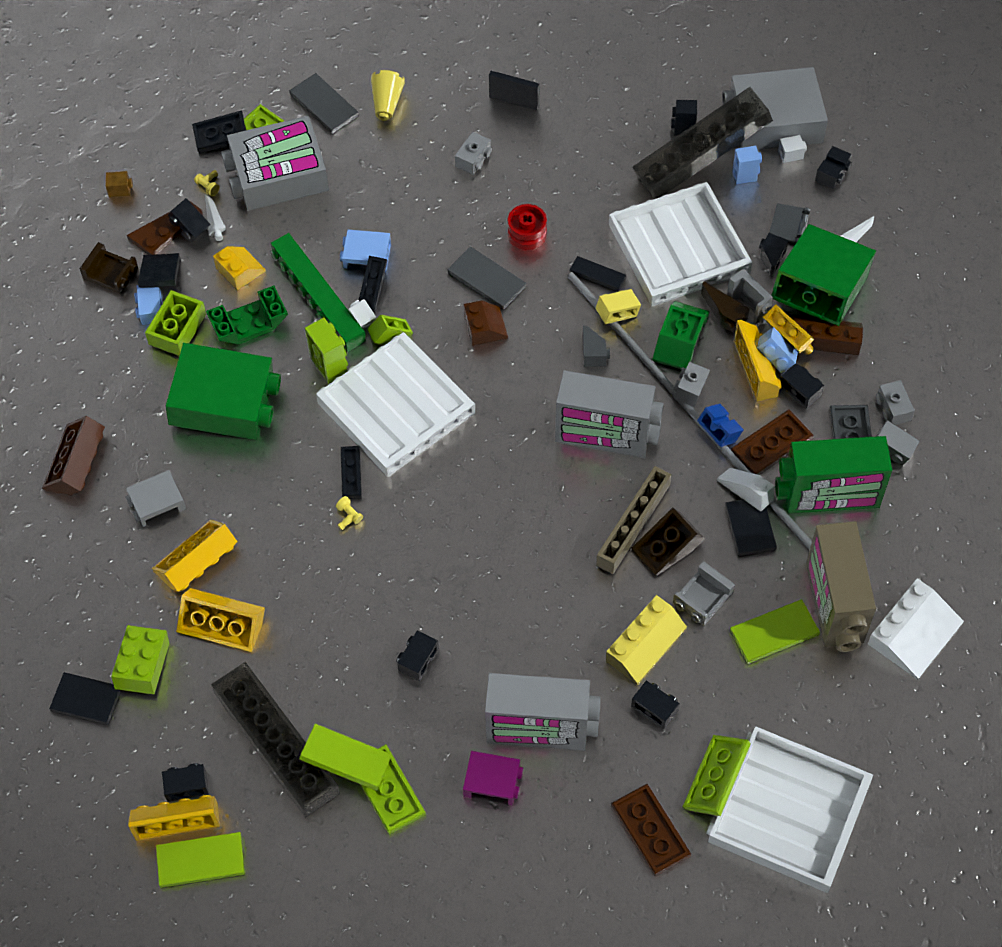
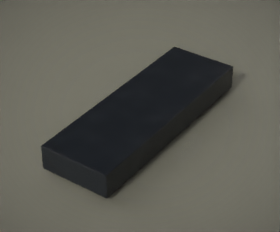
[359,256,388,312]
[570,256,626,291]
[341,446,362,499]

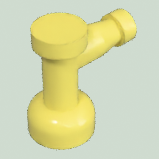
[194,170,220,196]
[335,496,364,530]

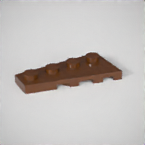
[127,201,203,255]

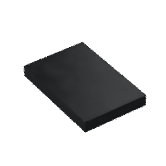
[489,71,540,111]
[192,110,247,154]
[138,253,180,288]
[725,499,777,556]
[49,672,121,725]

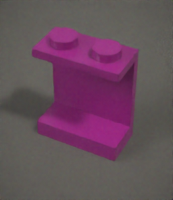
[463,751,524,806]

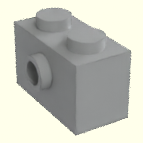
[455,132,492,175]
[673,362,710,407]
[876,380,915,425]
[876,420,920,465]

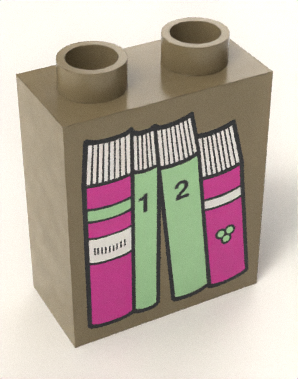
[806,521,876,652]

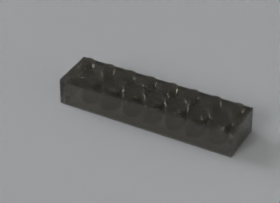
[632,87,773,199]
[211,662,340,818]

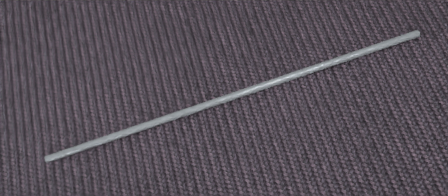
[567,272,812,550]

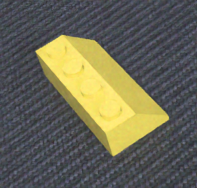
[606,595,687,685]

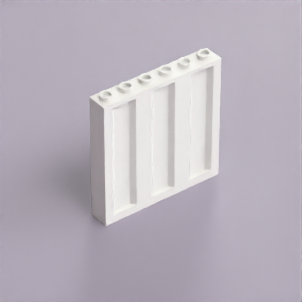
[609,182,752,307]
[316,332,475,477]
[706,726,873,893]

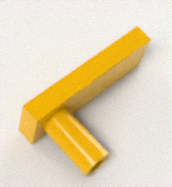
[763,304,814,355]

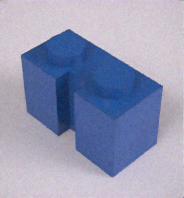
[697,404,744,447]

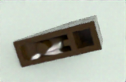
[701,281,750,333]

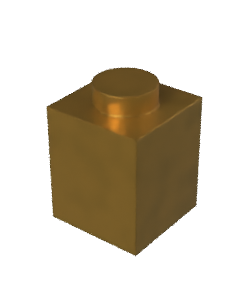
[106,171,133,197]

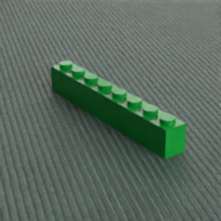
[270,233,366,352]

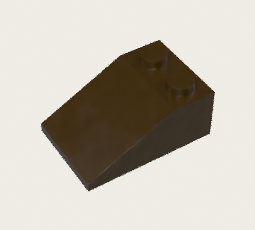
[632,507,705,576]

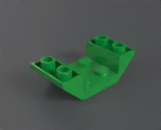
[206,285,288,344]
[652,301,710,370]

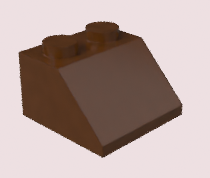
[464,300,508,346]

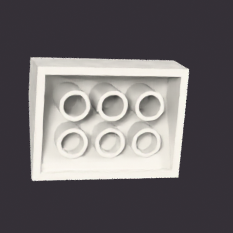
[868,578,964,680]

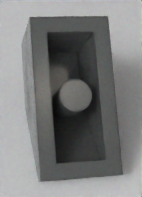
[582,325,610,367]

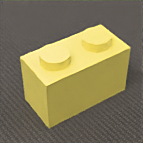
[595,289,641,324]

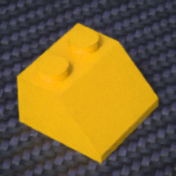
[213,246,266,291]

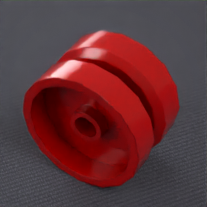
[508,204,547,250]

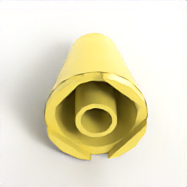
[371,70,405,121]

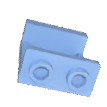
[340,229,391,273]

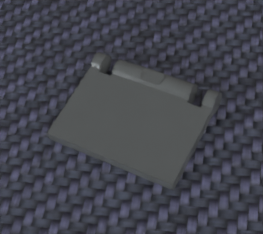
[769,203,810,244]

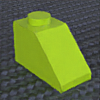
[367,315,413,345]

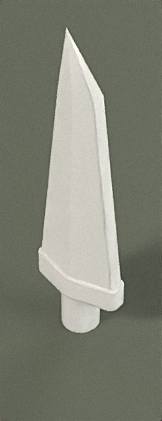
[205,194,226,241]
[841,216,874,242]

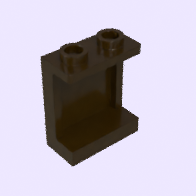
[79,242,138,294]

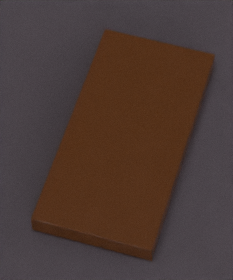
[731,409,814,475]
[611,784,691,876]

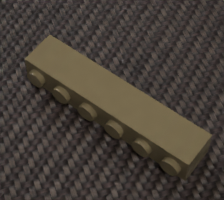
[596,466,672,574]

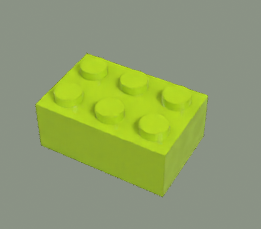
[145,290,206,356]
[305,318,348,384]
[111,625,170,694]

